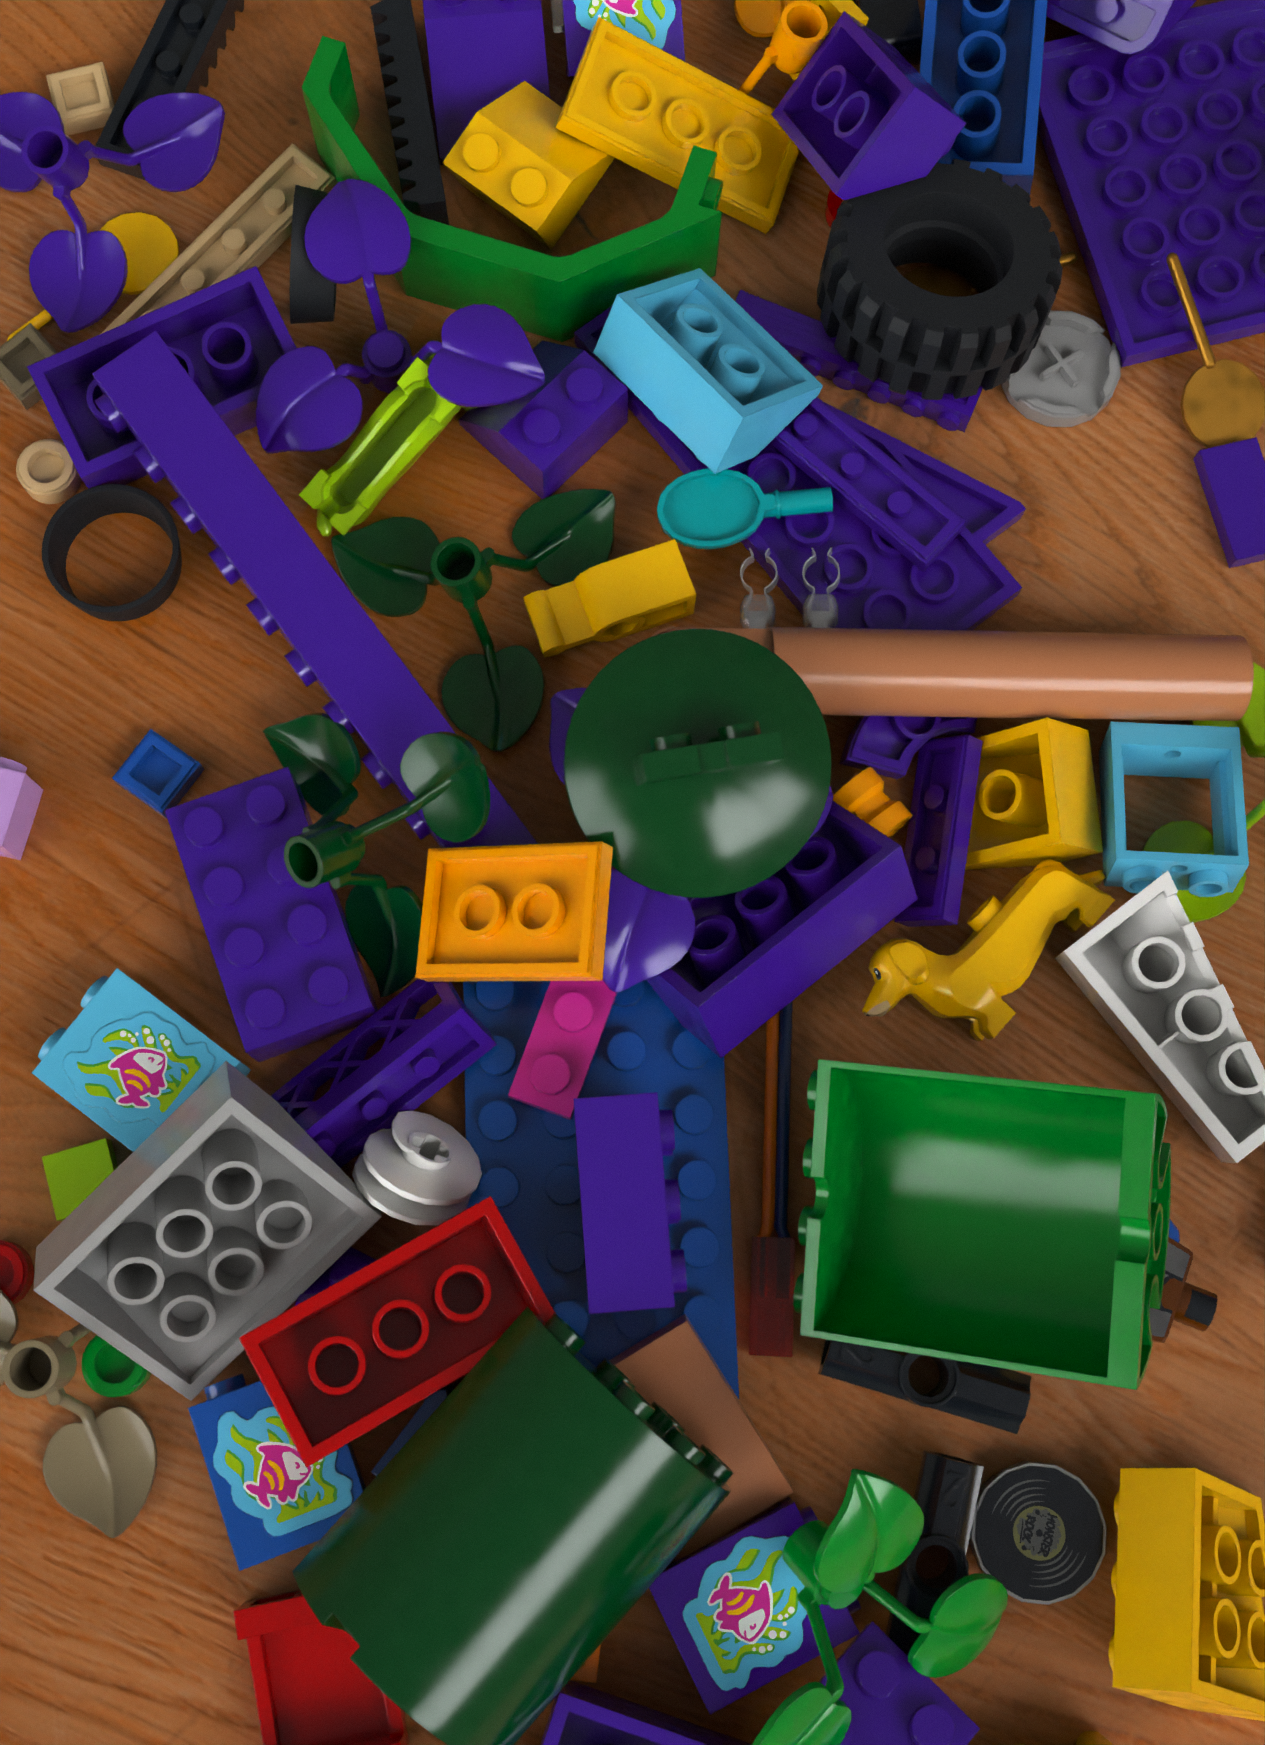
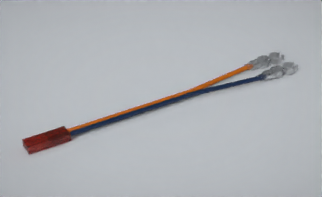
[740,547,840,1357]

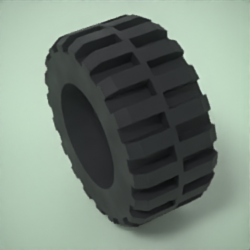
[817,159,1063,400]

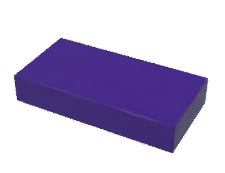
[1193,437,1265,568]

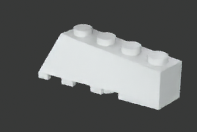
[1055,871,1265,1163]

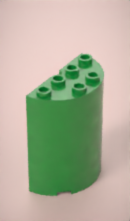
[793,1059,1171,1390]

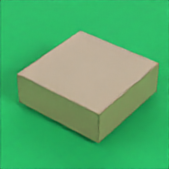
[46,62,115,136]

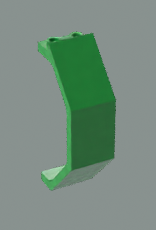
[302,36,723,342]

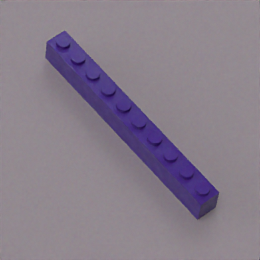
[92,330,538,848]

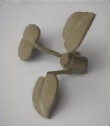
[0,1289,157,1538]

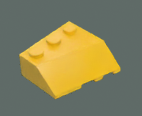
[1108,1468,1265,1721]

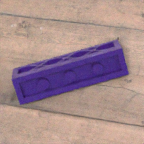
[271,979,497,1168]

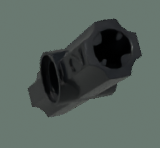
[818,1340,1031,1434]
[886,1450,984,1678]

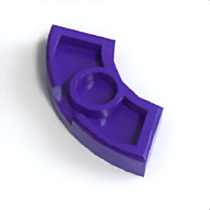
[839,716,977,780]

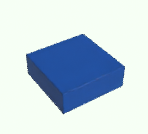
[112,729,205,819]

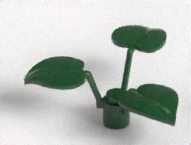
[331,489,616,752]
[263,713,490,997]

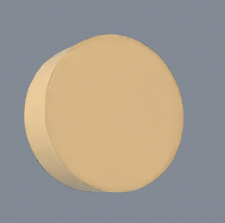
[16,439,82,504]

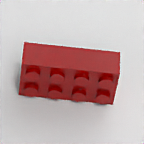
[239,1196,556,1468]

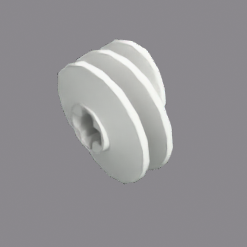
[352,1110,482,1226]

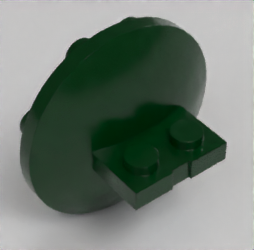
[563,629,832,898]

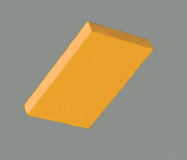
[415,841,613,982]

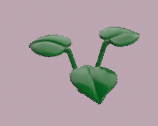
[751,1469,1008,1745]

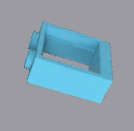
[1099,721,1249,897]

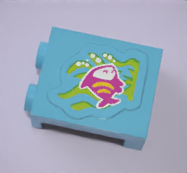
[32,968,251,1152]

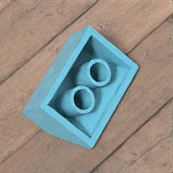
[593,268,823,474]

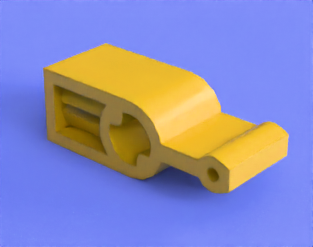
[523,539,696,657]

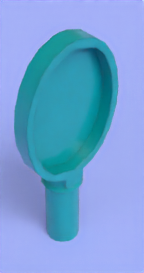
[657,468,833,549]

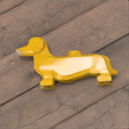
[862,859,1115,1041]

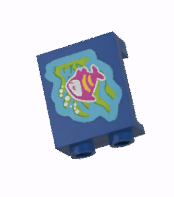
[188,1374,366,1571]

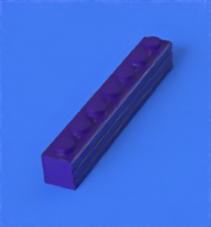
[735,290,983,432]

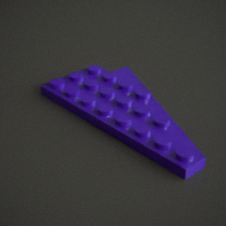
[574,305,1026,630]

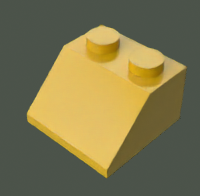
[442,81,615,250]
[965,717,1103,870]

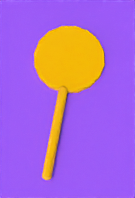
[7,212,179,341]

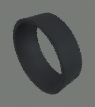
[290,185,337,324]
[42,484,182,621]

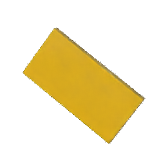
[555,17,799,234]

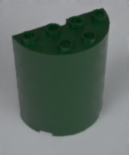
[293,1306,734,1745]

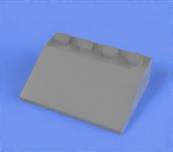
[33,1061,382,1401]

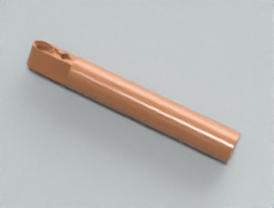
[651,627,1254,721]

